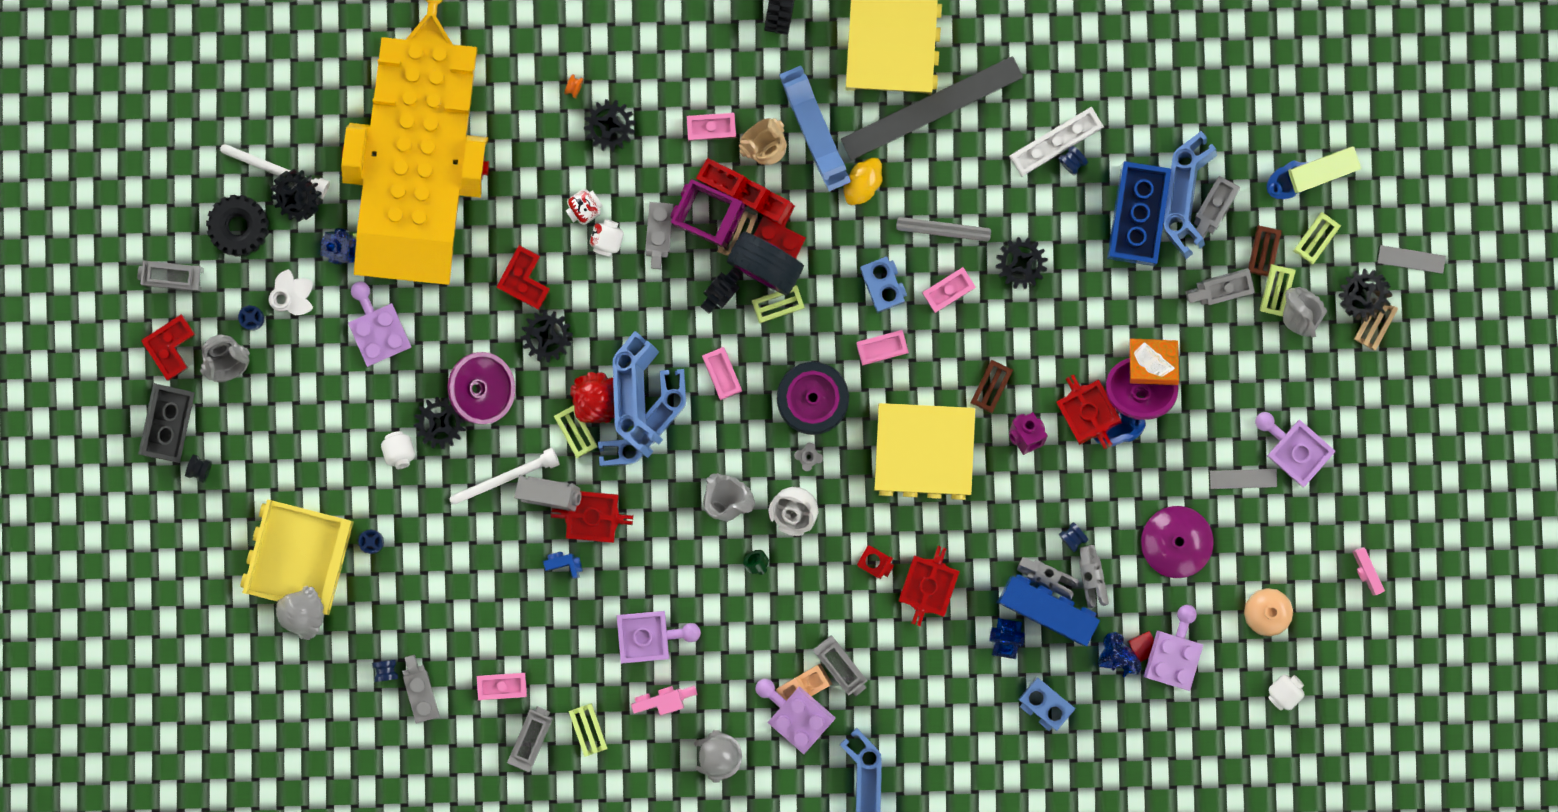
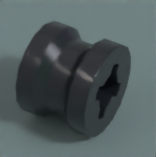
[185,454,212,483]

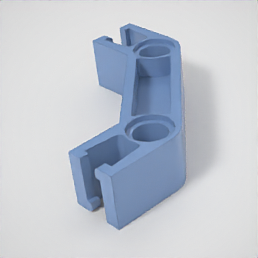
[779,66,851,191]
[1164,131,1217,259]
[613,331,663,458]
[598,369,686,467]
[840,728,882,812]

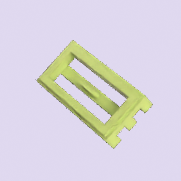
[1293,212,1341,265]
[1260,264,1296,316]
[752,285,805,324]
[554,405,598,458]
[569,703,608,757]

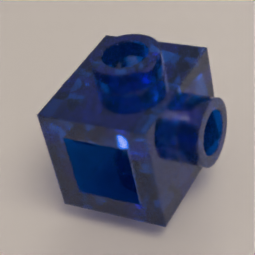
[320,228,356,265]
[989,618,1025,659]

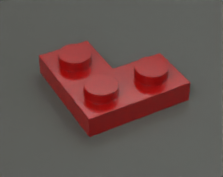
[754,205,806,259]
[496,245,550,310]
[141,314,196,381]

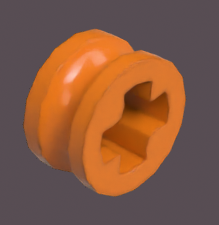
[564,74,584,99]

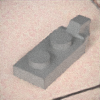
[1194,176,1240,239]
[645,202,674,270]
[1185,268,1255,305]
[403,655,440,723]

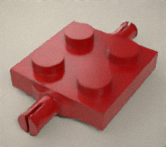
[1056,375,1122,449]
[551,491,634,543]
[898,546,960,627]

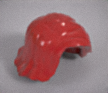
[570,372,615,423]

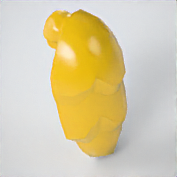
[843,157,883,205]

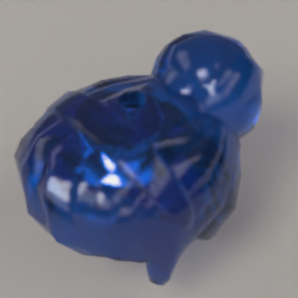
[1098,632,1141,677]

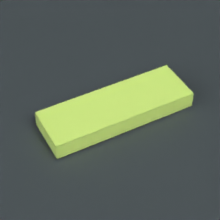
[1288,146,1361,193]

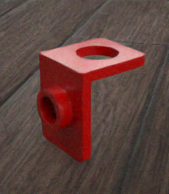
[857,545,894,579]

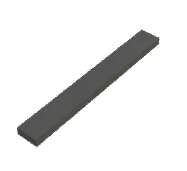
[840,56,1023,161]

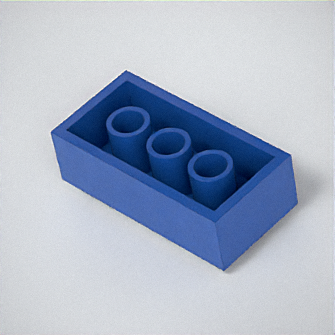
[1107,161,1171,266]
[997,574,1100,646]

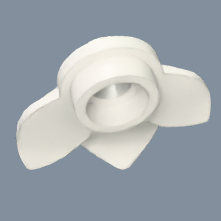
[269,269,313,315]

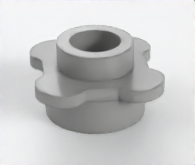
[794,443,823,471]

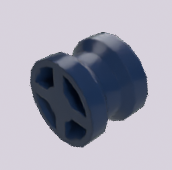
[1058,145,1088,176]
[238,305,265,331]
[1059,522,1089,552]
[358,530,384,554]
[372,660,398,682]

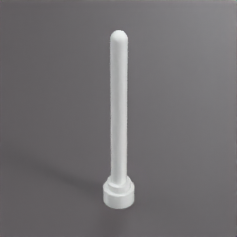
[220,144,330,199]
[450,447,560,504]

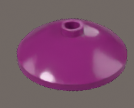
[448,352,515,424]
[1106,358,1179,420]
[1141,506,1214,578]

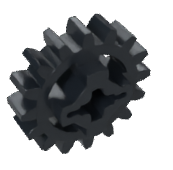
[584,99,636,152]
[271,169,322,222]
[995,237,1048,290]
[701,267,743,314]
[1339,269,1392,322]
[520,310,573,363]
[414,397,467,449]

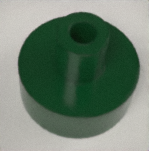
[743,550,769,575]

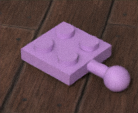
[348,281,412,367]
[1255,412,1336,488]
[1143,605,1203,691]
[617,611,701,663]
[755,679,836,754]

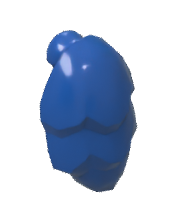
[1267,160,1308,199]
[1093,413,1146,446]

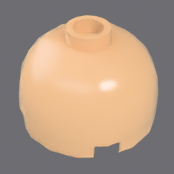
[1244,588,1293,636]

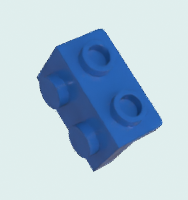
[543,552,583,579]

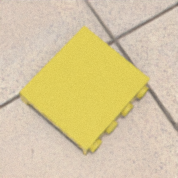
[846,0,942,95]
[874,403,975,500]
[240,499,354,615]

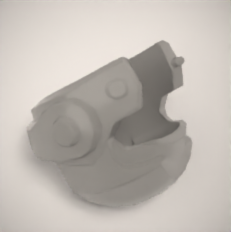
[200,334,250,382]
[694,730,742,782]

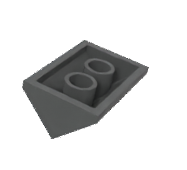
[138,383,195,463]

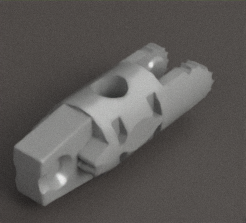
[1079,545,1109,608]
[1017,557,1080,600]

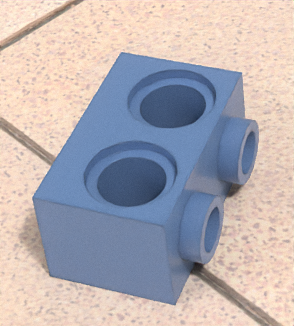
[860,256,907,313]
[1018,677,1075,731]

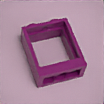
[670,179,746,249]

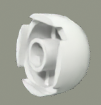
[768,487,818,536]

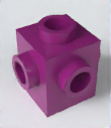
[1009,412,1048,455]

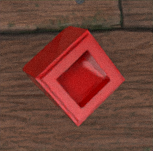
[1127,631,1154,663]

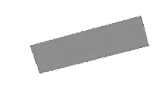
[1378,245,1446,274]
[1210,469,1277,489]

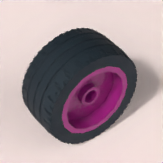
[727,232,804,295]
[777,362,849,435]

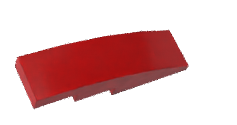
[696,158,793,225]

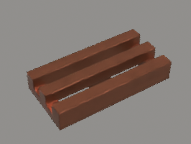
[1248,225,1282,277]
[970,360,1013,413]

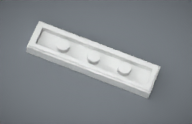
[1009,107,1104,177]

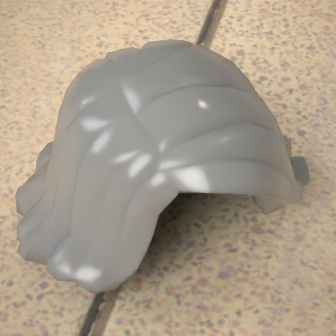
[1283,287,1327,338]
[703,473,755,522]
[276,586,324,640]

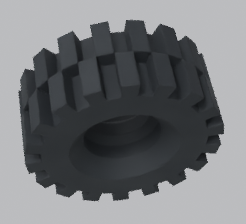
[764,0,795,35]
[206,195,269,257]

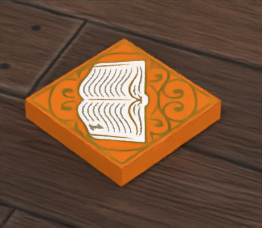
[1129,339,1179,385]

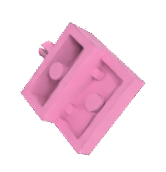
[631,685,698,716]

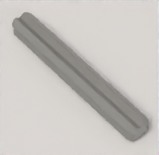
[896,217,991,241]

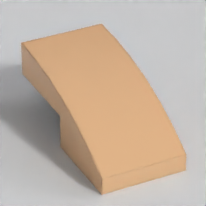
[776,663,832,701]

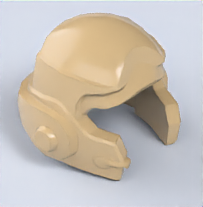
[739,118,787,165]

